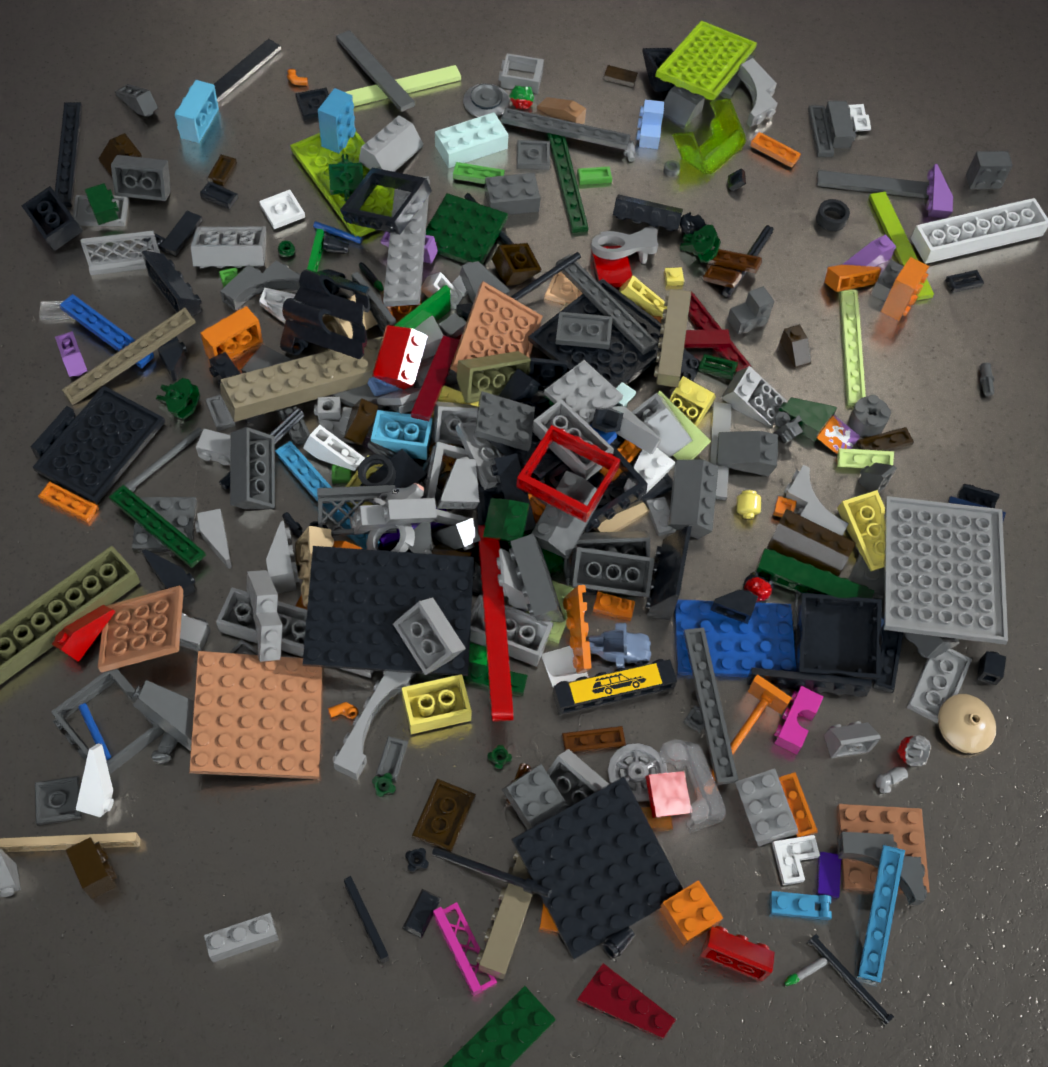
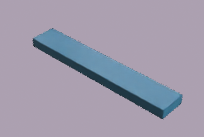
[858,845,905,983]

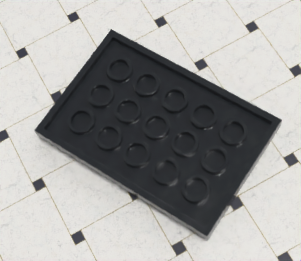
[33,385,165,504]

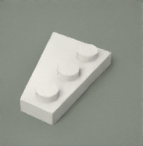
[624,448,675,500]

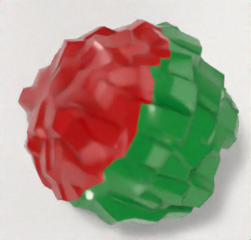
[509,85,534,110]

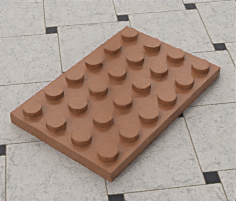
[450,281,543,372]

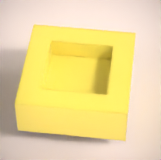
[664,267,684,286]

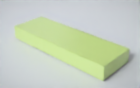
[837,448,894,468]

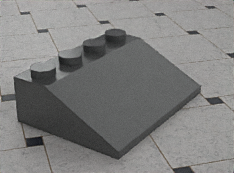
[509,534,565,622]

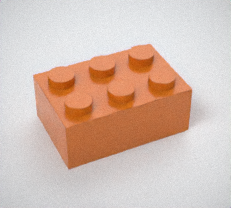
[881,257,929,321]
[200,306,263,360]

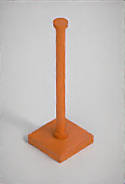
[696,674,792,797]

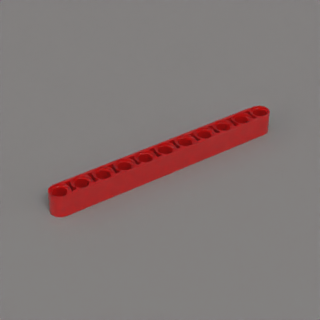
[478,525,513,722]

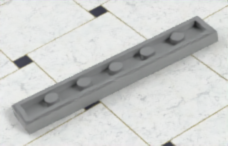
[709,402,732,500]

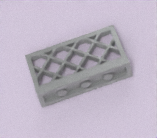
[81,231,160,275]

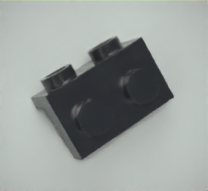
[957,484,1000,508]

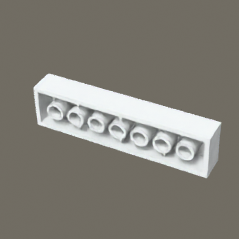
[911,198,1048,264]

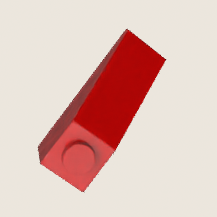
[52,605,116,662]

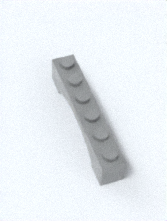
[333,671,416,780]

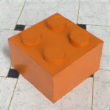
[660,880,723,946]

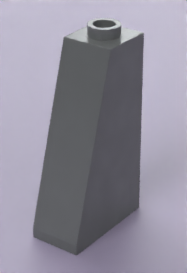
[133,680,194,751]

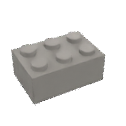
[735,768,798,847]

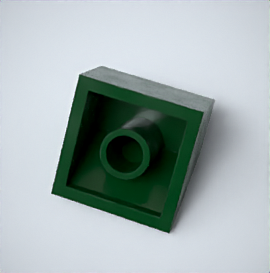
[483,498,530,543]

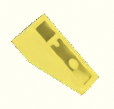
[619,276,667,319]

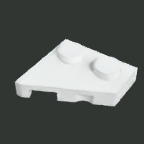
[259,288,295,324]

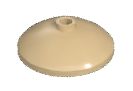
[938,694,996,754]

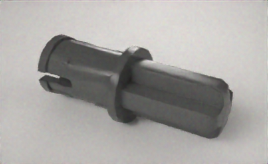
[979,363,994,397]

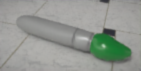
[784,957,828,986]

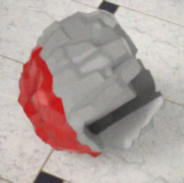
[897,735,931,766]

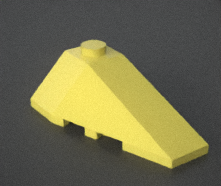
[837,490,885,571]

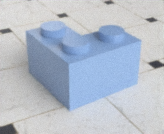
[636,100,664,149]

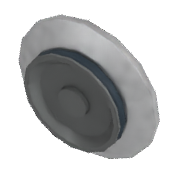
[463,83,509,117]

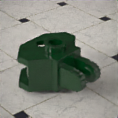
[680,225,721,263]
[156,378,200,420]

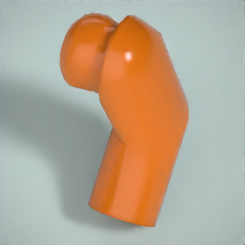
[287,69,308,86]
[328,702,359,719]

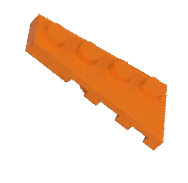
[563,585,591,674]

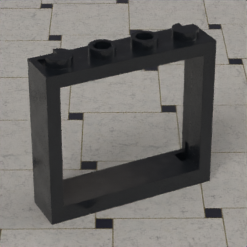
[340,167,432,235]
[545,443,648,533]

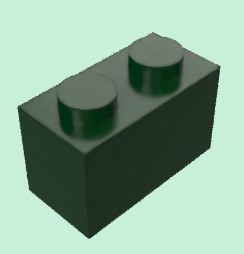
[85,183,119,225]

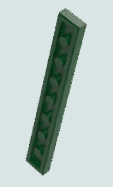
[547,133,589,233]

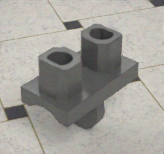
[773,412,803,443]

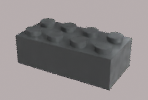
[568,547,654,597]

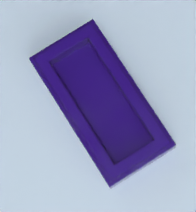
[816,851,841,899]

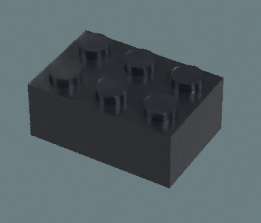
[21,186,83,250]

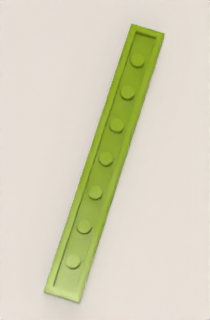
[869,192,934,300]

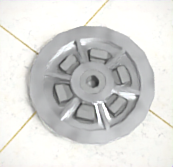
[608,743,668,802]

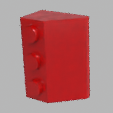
[372,325,427,390]
[700,926,775,982]

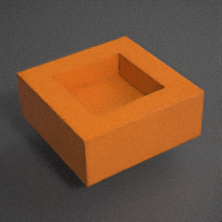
[773,496,797,518]

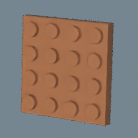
[98,585,184,673]
[837,804,930,894]

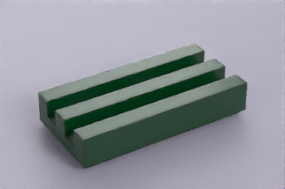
[698,354,738,380]

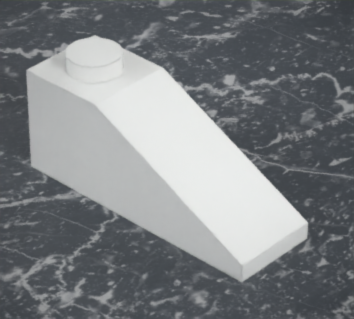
[303,425,365,471]
[76,743,114,817]

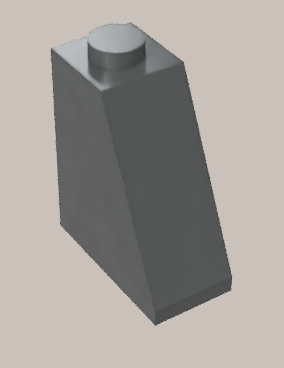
[459,261,510,303]

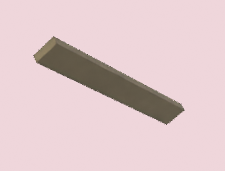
[62,308,196,405]

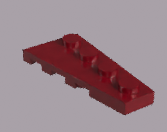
[577,963,676,1039]

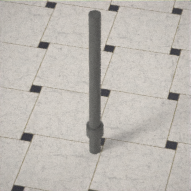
[124,427,203,492]

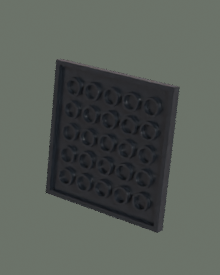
[528,279,663,388]
[511,777,683,959]

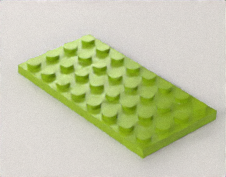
[655,20,757,100]
[290,131,395,237]

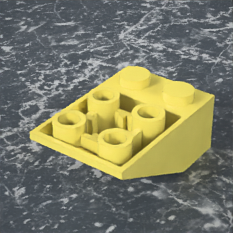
[669,376,716,426]

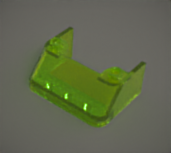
[672,99,746,174]

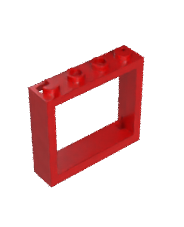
[517,425,620,523]

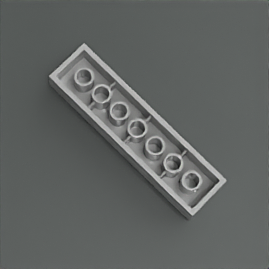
[216,587,374,678]

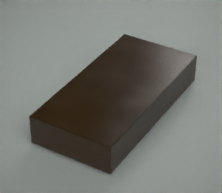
[603,65,638,87]
[207,154,237,186]

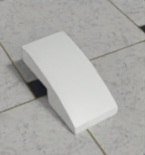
[848,104,871,132]

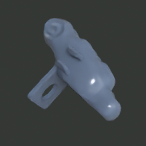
[586,623,651,669]

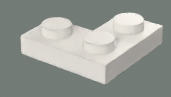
[772,835,820,885]

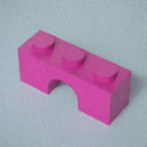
[774,686,823,755]

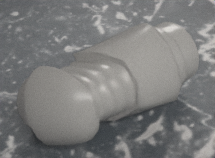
[876,767,908,794]

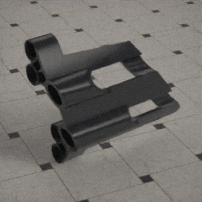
[280,269,370,359]

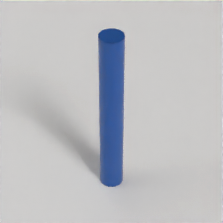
[313,221,363,244]
[78,703,111,760]

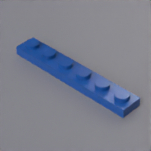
[60,294,154,369]

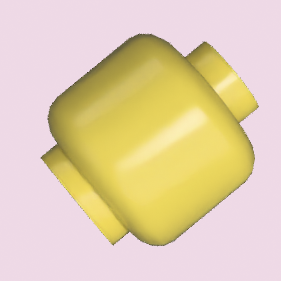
[737,490,761,519]

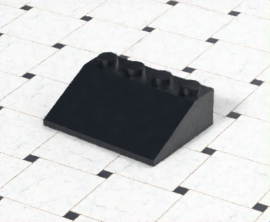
[645,525,692,621]

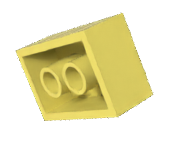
[402,675,472,734]

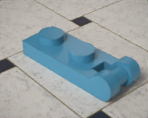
[770,891,832,920]

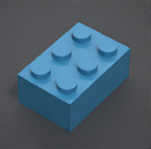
[318,88,356,154]

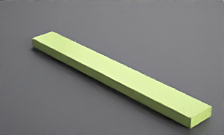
[346,65,461,106]
[839,289,866,406]

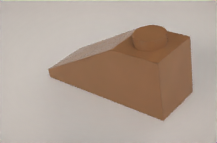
[537,97,586,124]

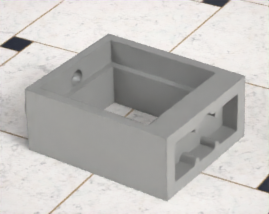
[498,53,544,94]

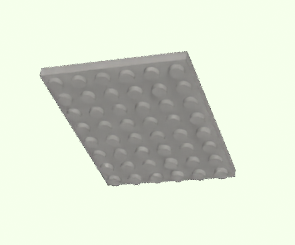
[884,496,1008,645]

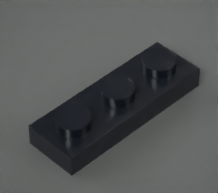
[30,406,76,459]

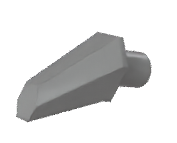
[623,140,635,162]

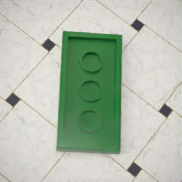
[394,285,451,329]

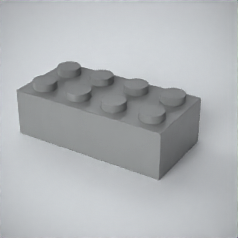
[533,399,614,480]

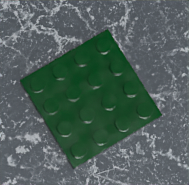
[426,193,508,265]

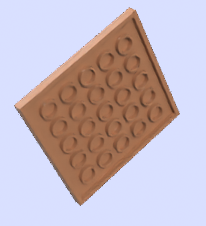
[189,651,322,779]

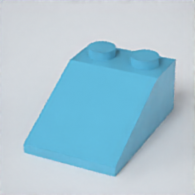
[371,410,433,460]

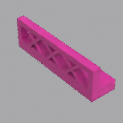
[433,902,497,996]

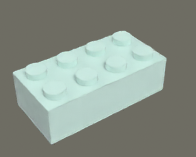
[435,112,508,168]

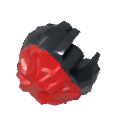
[743,572,774,602]

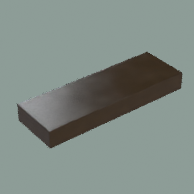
[856,427,914,451]

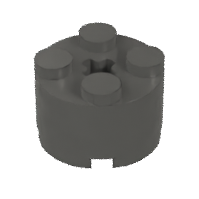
[849,395,891,437]

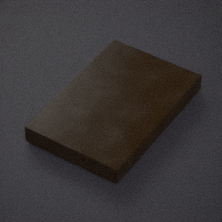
[412,779,476,852]

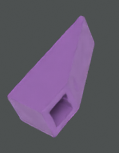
[926,164,953,219]

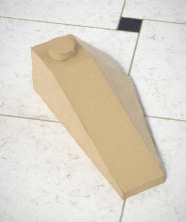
[295,526,334,606]

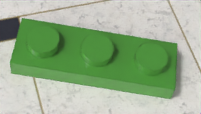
[453,162,505,184]

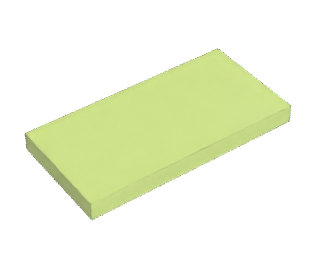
[657,391,711,460]

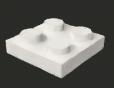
[259,190,305,229]

